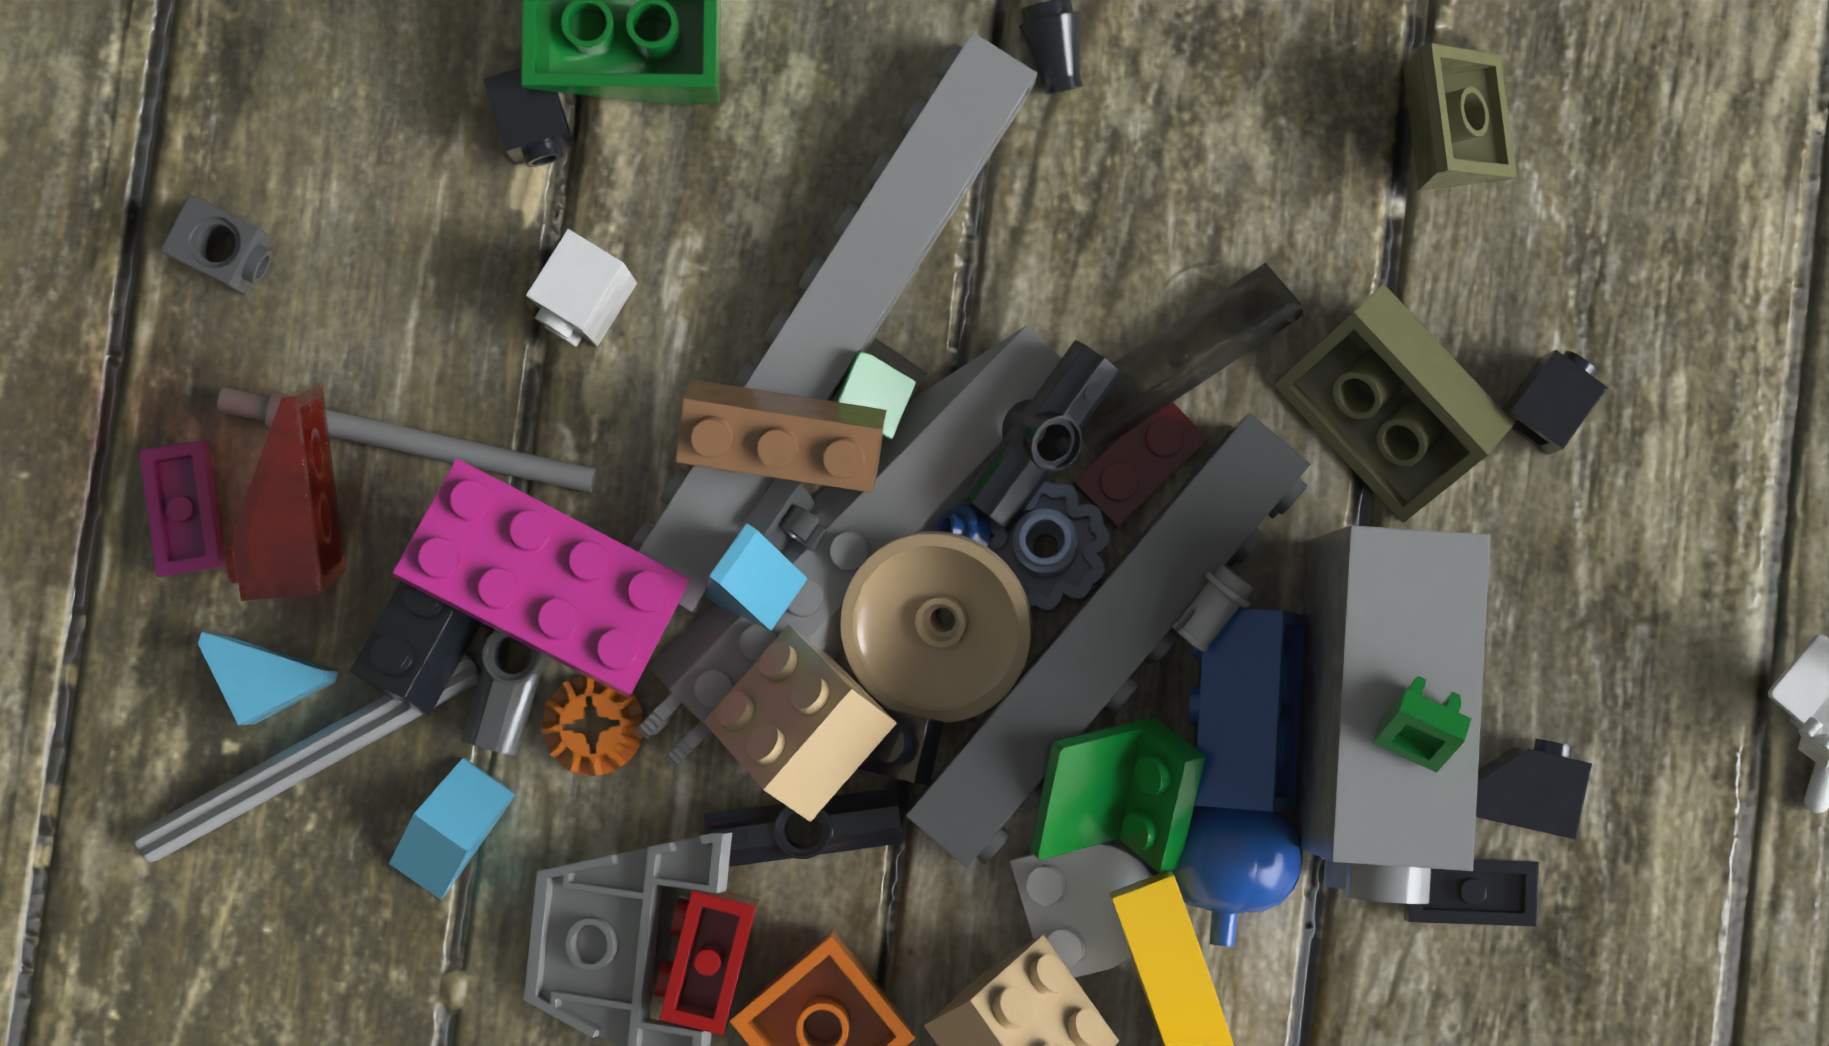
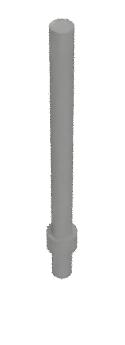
[217,387,597,493]

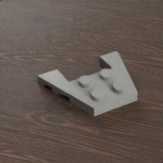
[524,831,732,1046]

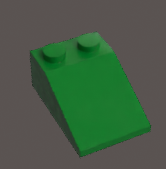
[521,0,721,105]

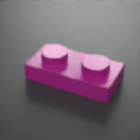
[139,440,227,577]

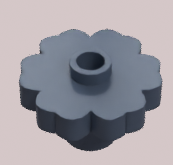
[987,481,1110,612]

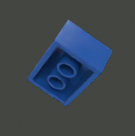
[1189,608,1307,812]

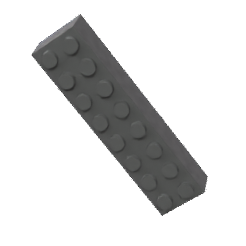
[906,413,1310,868]

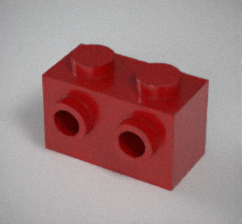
[653,890,760,1036]

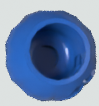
[1171,806,1303,947]

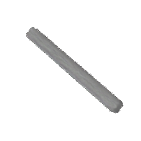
[133,653,481,862]

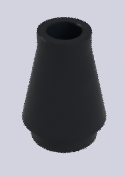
[1019,0,1083,95]

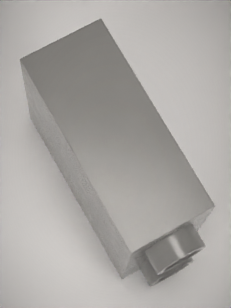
[1291,525,1491,904]

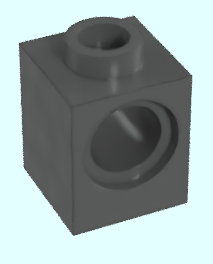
[160,194,274,294]

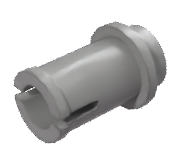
[1172,564,1254,653]

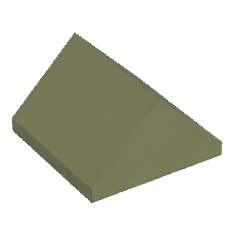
[1403,43,1517,190]

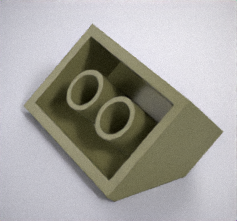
[1274,284,1515,523]

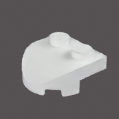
[1010,840,1157,978]

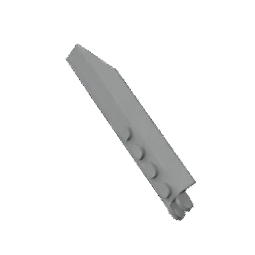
[637,325,1061,768]

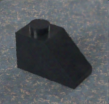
[1476,738,1592,840]

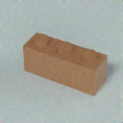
[676,380,887,493]

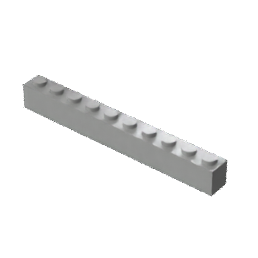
[628,32,1037,614]

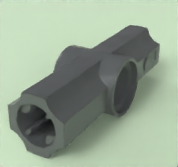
[461,629,549,756]

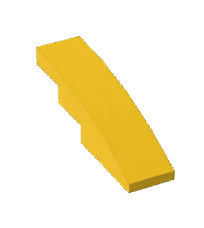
[1109,870,1234,1046]

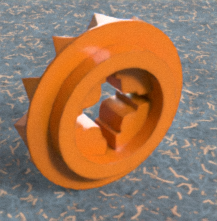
[541,675,644,776]

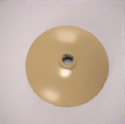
[840,531,1033,723]

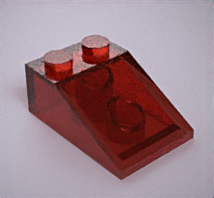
[226,383,346,601]

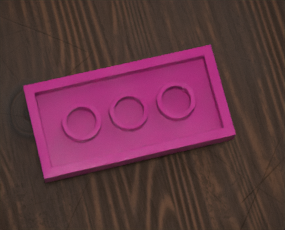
[393,458,691,698]

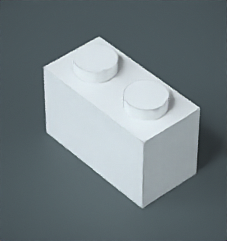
[526,229,637,347]

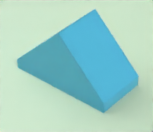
[705,523,808,631]
[198,631,339,725]
[389,758,516,900]

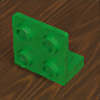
[1030,717,1206,874]

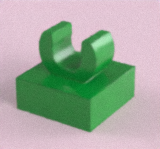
[1373,676,1472,773]

